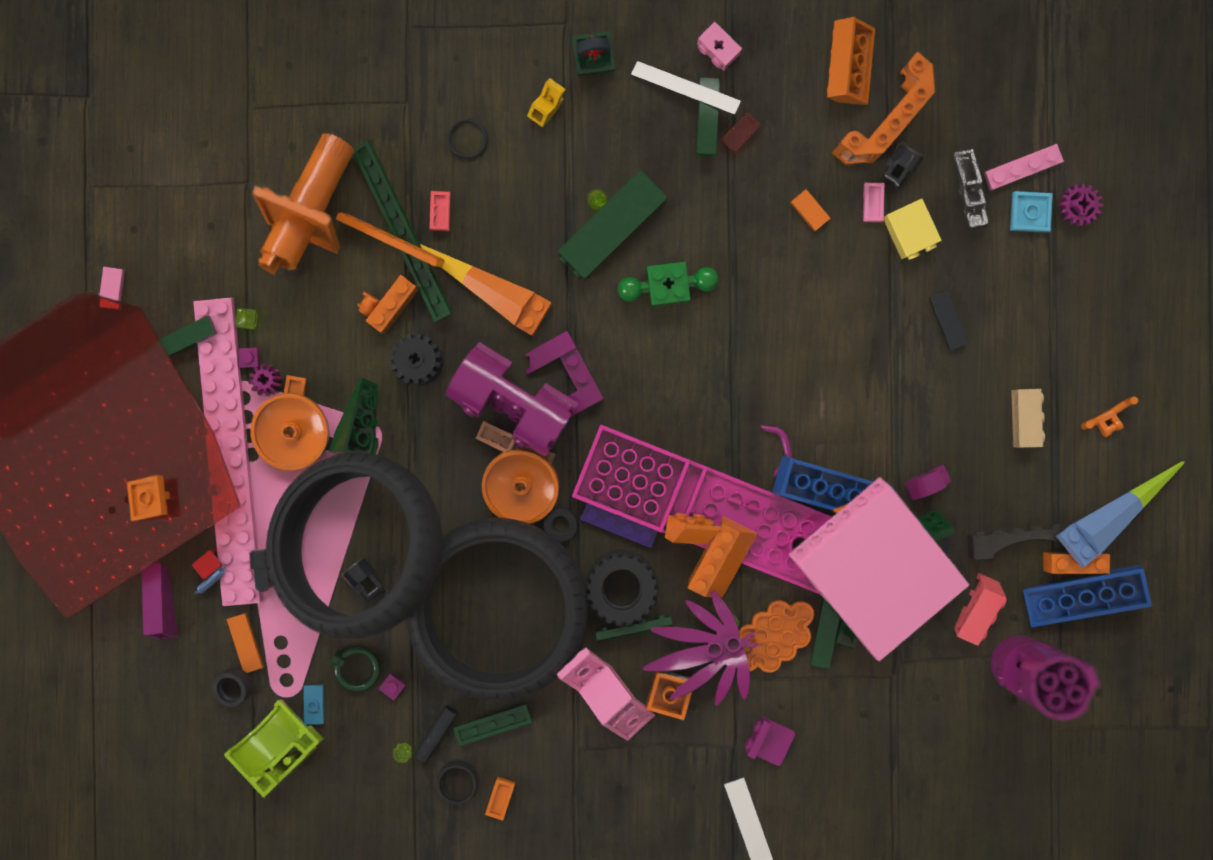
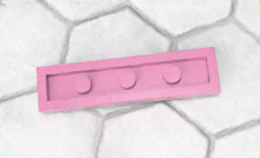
[983,144,1064,191]

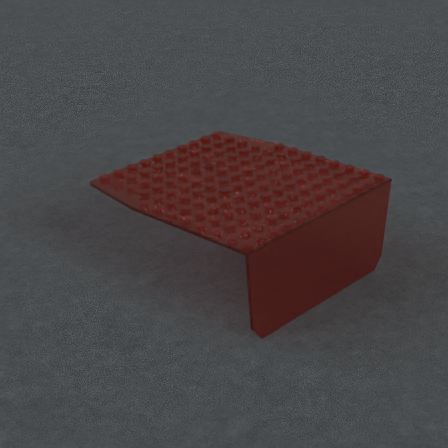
[0,292,240,618]

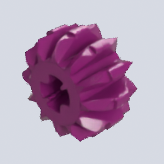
[248,364,283,397]

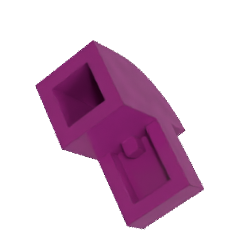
[905,464,951,500]

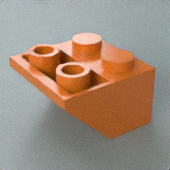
[665,513,721,545]

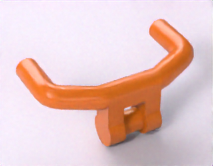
[1081,397,1138,438]

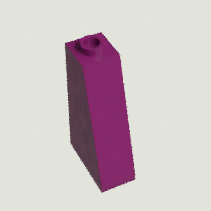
[141,561,178,640]

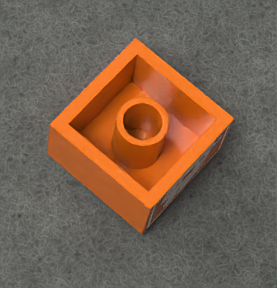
[646,671,692,720]

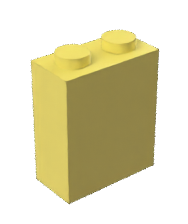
[884,199,942,260]

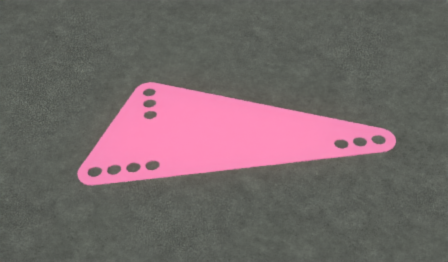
[242,381,382,697]

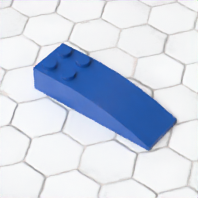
[772,456,894,510]
[1023,565,1152,627]

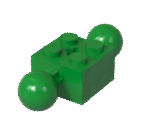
[618,262,719,307]

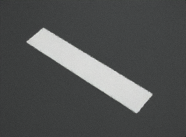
[724,778,773,860]

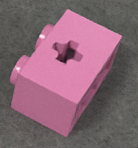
[697,22,742,71]

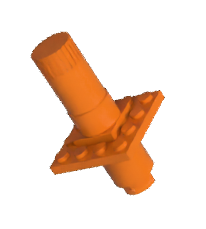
[253,133,354,275]

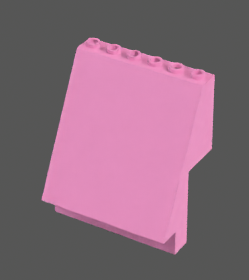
[789,478,969,661]

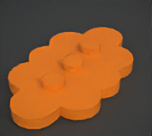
[739,600,814,673]

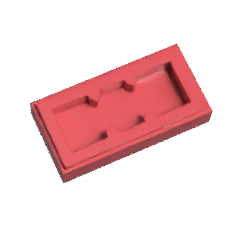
[430,191,451,231]

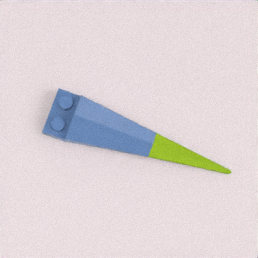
[1056,461,1185,567]

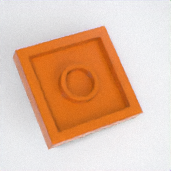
[127,475,170,521]

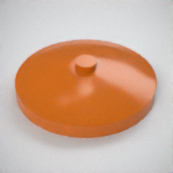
[251,393,329,471]
[482,449,559,524]

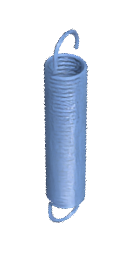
[194,567,227,594]

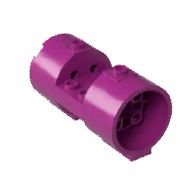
[445,342,579,457]
[991,635,1100,720]

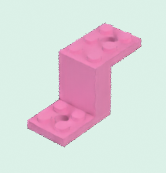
[557,648,655,741]

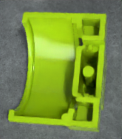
[224,700,323,798]

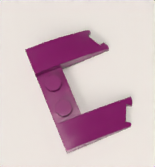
[526,331,604,416]

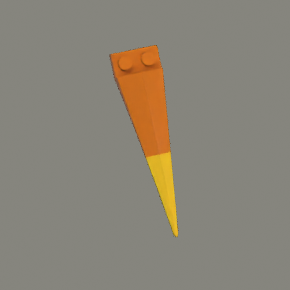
[420,244,552,336]

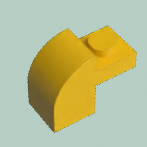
[527,78,566,127]

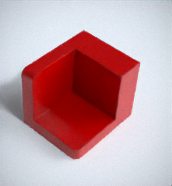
[192,549,222,580]

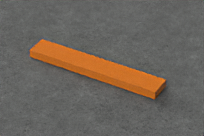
[336,213,445,267]

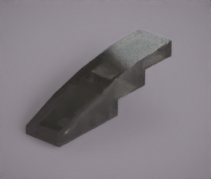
[953,149,989,231]

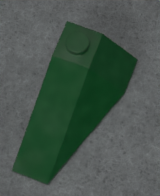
[329,378,378,455]

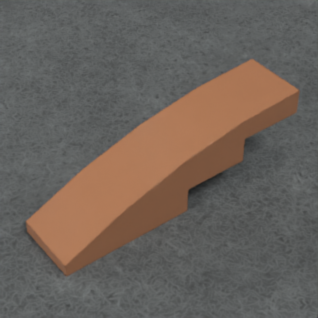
[475,421,556,464]

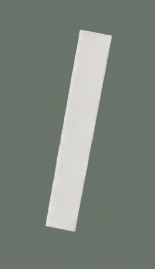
[631,61,741,114]

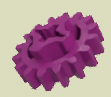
[1058,183,1103,227]

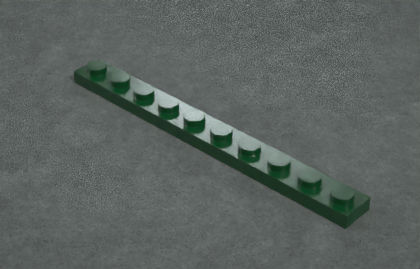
[353,141,453,322]

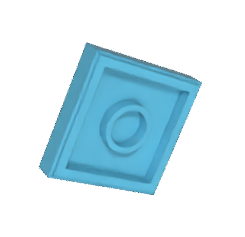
[1010,191,1053,233]

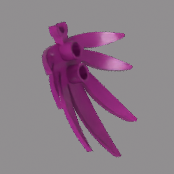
[643,591,758,706]

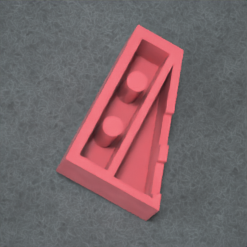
[954,573,1006,646]

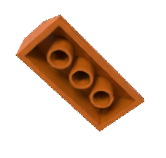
[827,17,875,105]
[688,516,758,597]

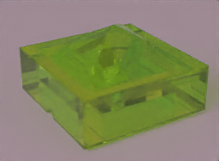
[235,308,258,330]

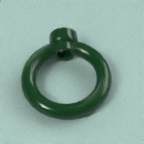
[330,646,381,692]

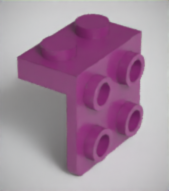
[745,715,795,766]

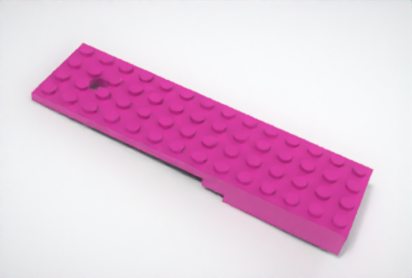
[572,424,832,595]

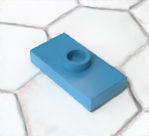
[304,684,325,724]

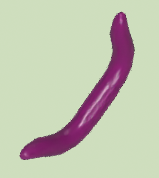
[761,425,793,477]

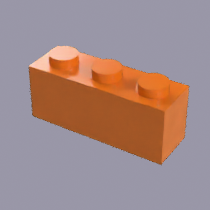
[366,275,419,334]
[1043,552,1110,574]

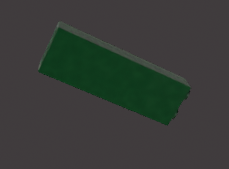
[558,170,667,281]

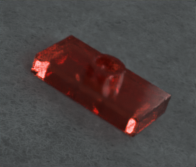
[721,112,761,154]

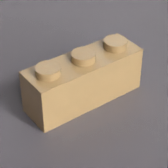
[1011,389,1045,448]

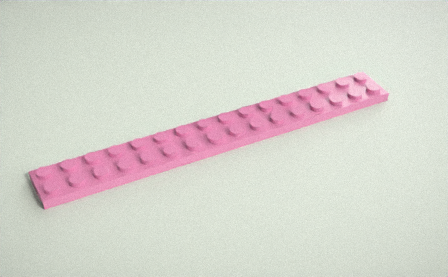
[193,298,263,606]

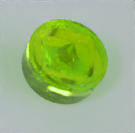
[587,189,607,210]

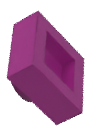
[238,348,260,368]
[379,672,406,701]

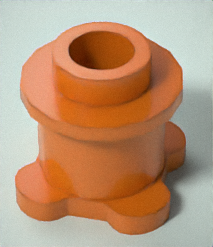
[357,291,380,316]

